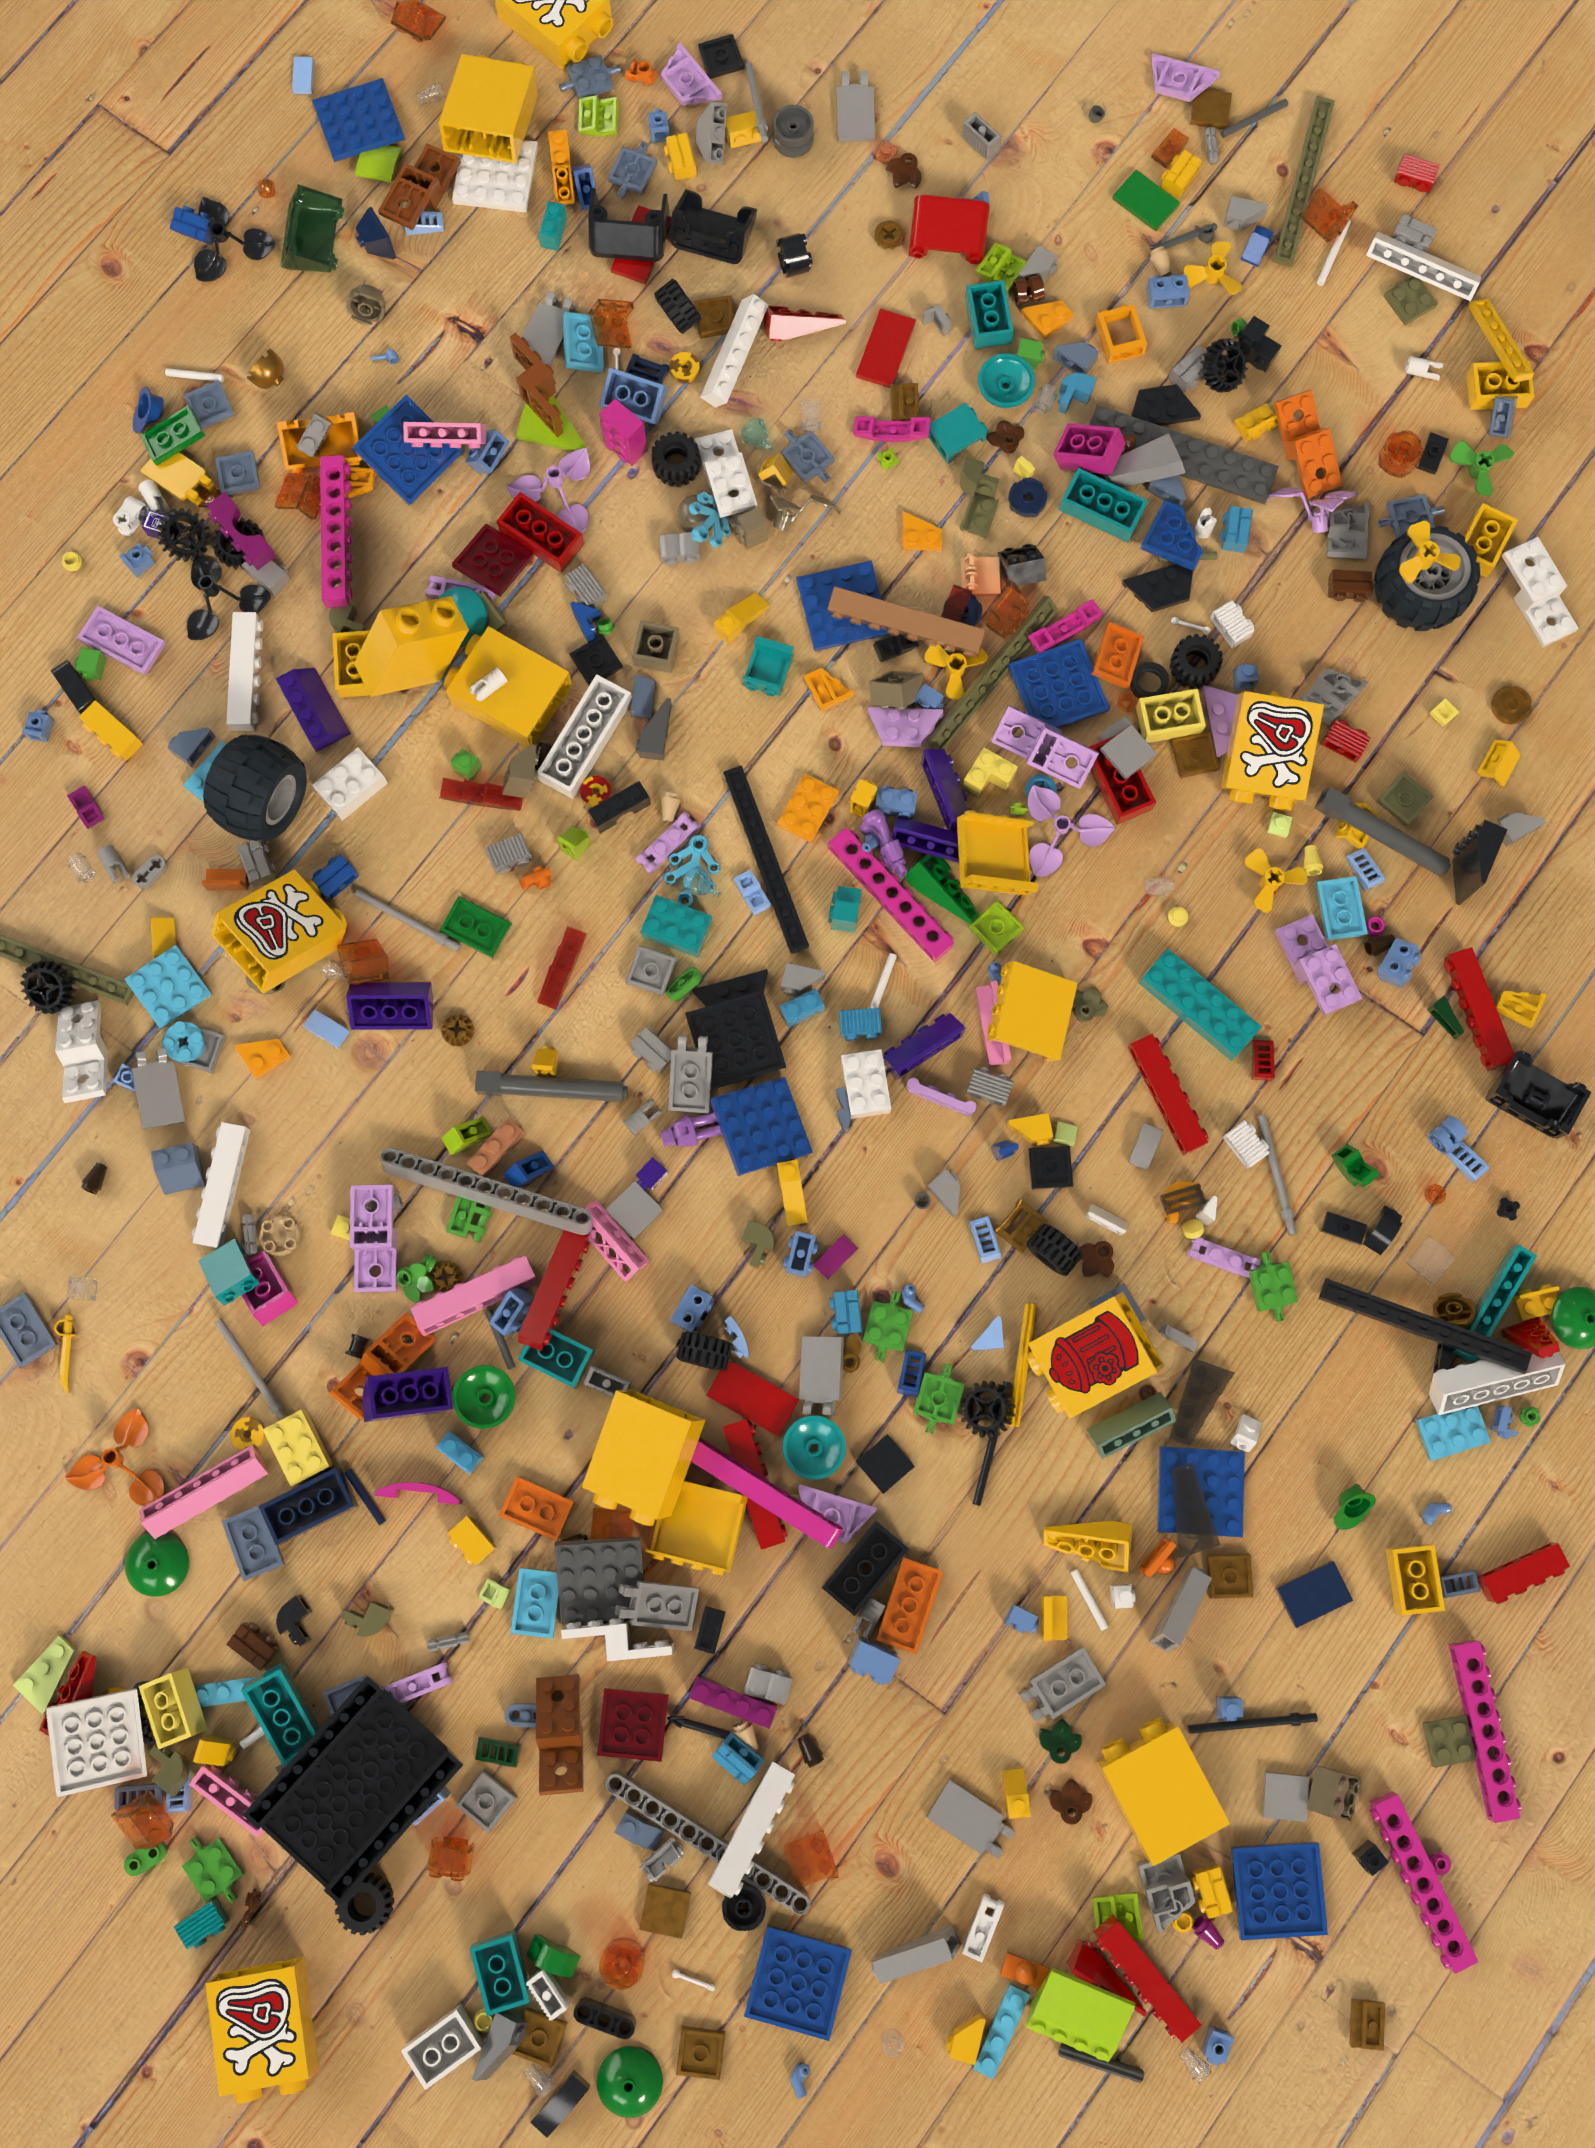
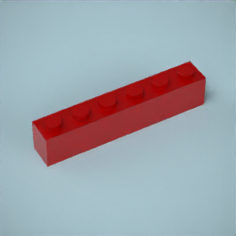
[1444,947,1514,1071]
[1128,1033,1209,1156]
[518,1230,591,1351]
[723,1419,788,1550]
[1093,1914,1202,2043]

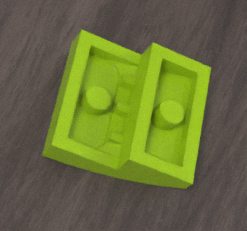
[578,95,619,136]
[355,145,402,183]
[976,242,1027,295]
[1093,1892,1144,1940]

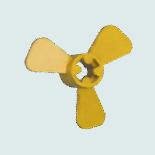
[1183,242,1242,295]
[1399,521,1461,584]
[924,645,988,700]
[1244,849,1308,913]

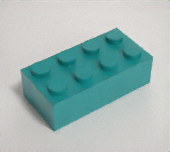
[1059,468,1148,543]
[241,1662,320,1766]

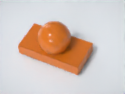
[1138,1537,1177,1578]
[1000,1952,1049,1990]

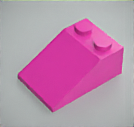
[242,1250,298,1326]

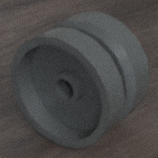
[773,105,814,158]

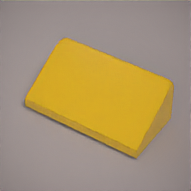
[151,917,176,958]

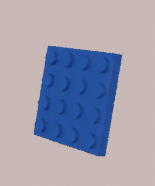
[312,78,405,162]
[352,394,463,506]
[796,560,890,652]
[1008,639,1110,729]
[710,1077,813,1176]
[1157,1446,1245,1538]
[1231,1842,1328,1940]
[744,1925,852,2041]

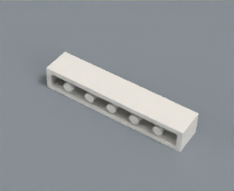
[1366,231,1482,301]
[700,294,769,408]
[226,612,264,731]
[192,1122,251,1249]
[707,1761,796,1898]

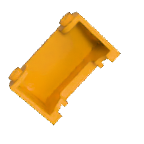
[277,412,363,474]

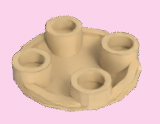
[259,1216,301,1256]

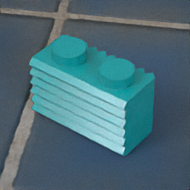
[538,201,567,251]
[174,1898,229,1949]

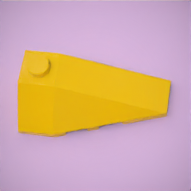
[1044,1521,1132,1572]

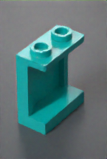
[928,402,988,464]
[742,636,794,697]
[198,1238,260,1305]

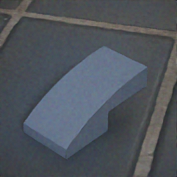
[835,1087,850,1133]

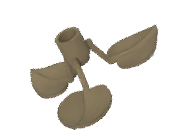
[756,477,841,532]

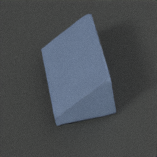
[1489,396,1518,438]
[631,675,656,719]

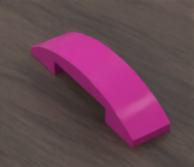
[853,416,931,442]
[1028,599,1103,653]
[374,1482,462,1504]

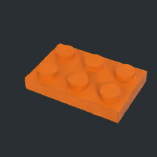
[1091,621,1144,689]
[499,1476,575,1541]

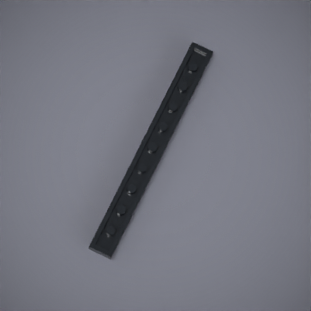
[723,765,809,954]
[1318,1278,1533,1374]

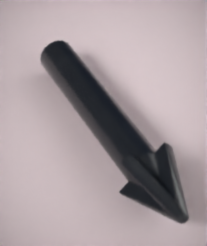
[667,1716,730,1739]

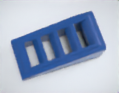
[991,1140,1019,1161]
[897,1349,926,1397]

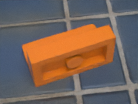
[201,869,248,891]

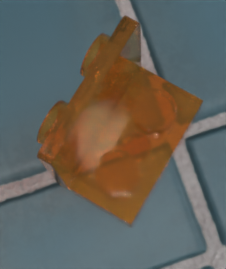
[1301,188,1358,242]
[589,299,634,348]
[275,473,321,520]
[784,1830,839,1888]

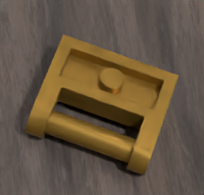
[994,1199,1048,1254]

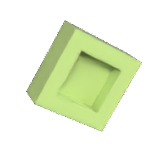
[1267,812,1292,838]

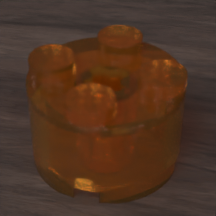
[1378,430,1423,478]
[427,1836,475,1881]
[599,1938,645,1990]

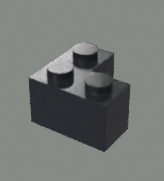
[1238,316,1282,373]

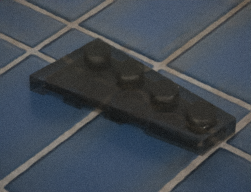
[1169,1359,1235,1446]
[1171,1462,1221,1558]

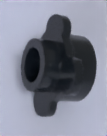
[1496,1197,1520,1221]

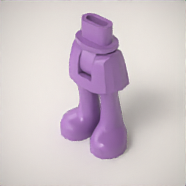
[859,809,908,878]
[660,1111,723,1147]

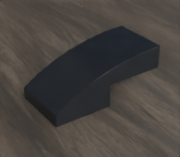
[873,634,919,662]

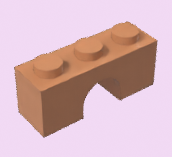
[466,1118,526,1178]

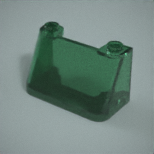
[281,184,344,273]

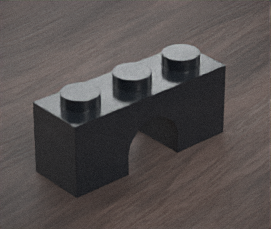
[588,781,651,833]

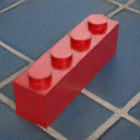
[1478,1542,1570,1604]

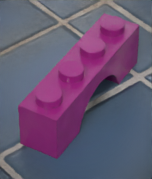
[206,492,276,571]
[689,1675,777,1729]

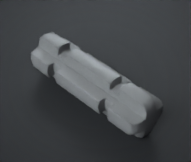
[1205,127,1219,164]
[242,1214,257,1255]
[427,1632,470,1652]

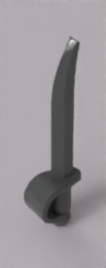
[1150,223,1217,250]

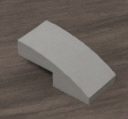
[1128,1123,1163,1170]

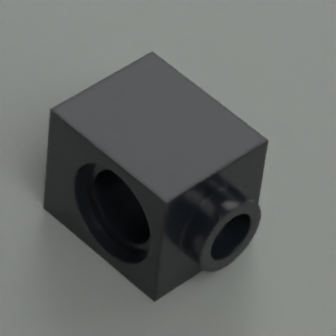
[1352,1840,1389,1876]

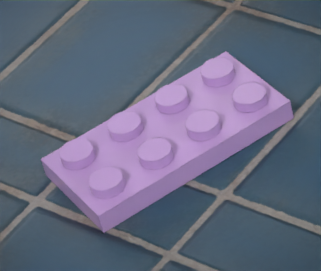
[77,606,166,676]

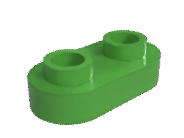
[666,967,702,1001]
[124,1840,167,1876]

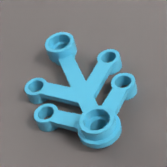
[689,492,730,548]
[664,835,720,907]

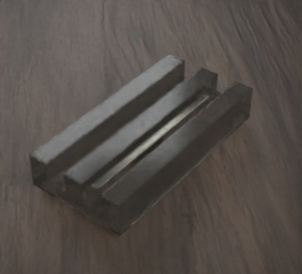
[1159,1183,1206,1216]

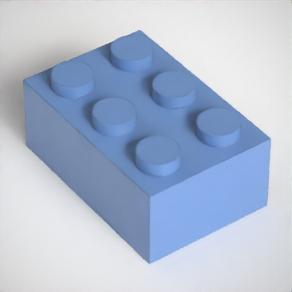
[599,368,669,425]
[848,1636,900,1685]

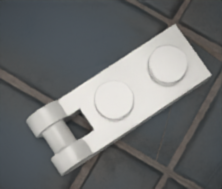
[961,1893,1005,1963]

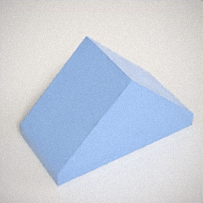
[970,1316,1004,1351]

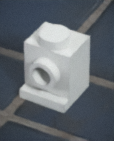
[1110,1584,1135,1609]

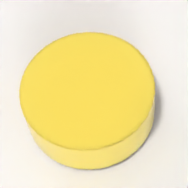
[1182,1219,1204,1239]

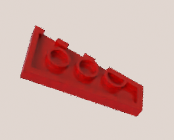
[1501,1316,1560,1358]

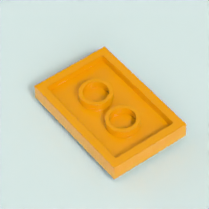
[777,773,840,843]

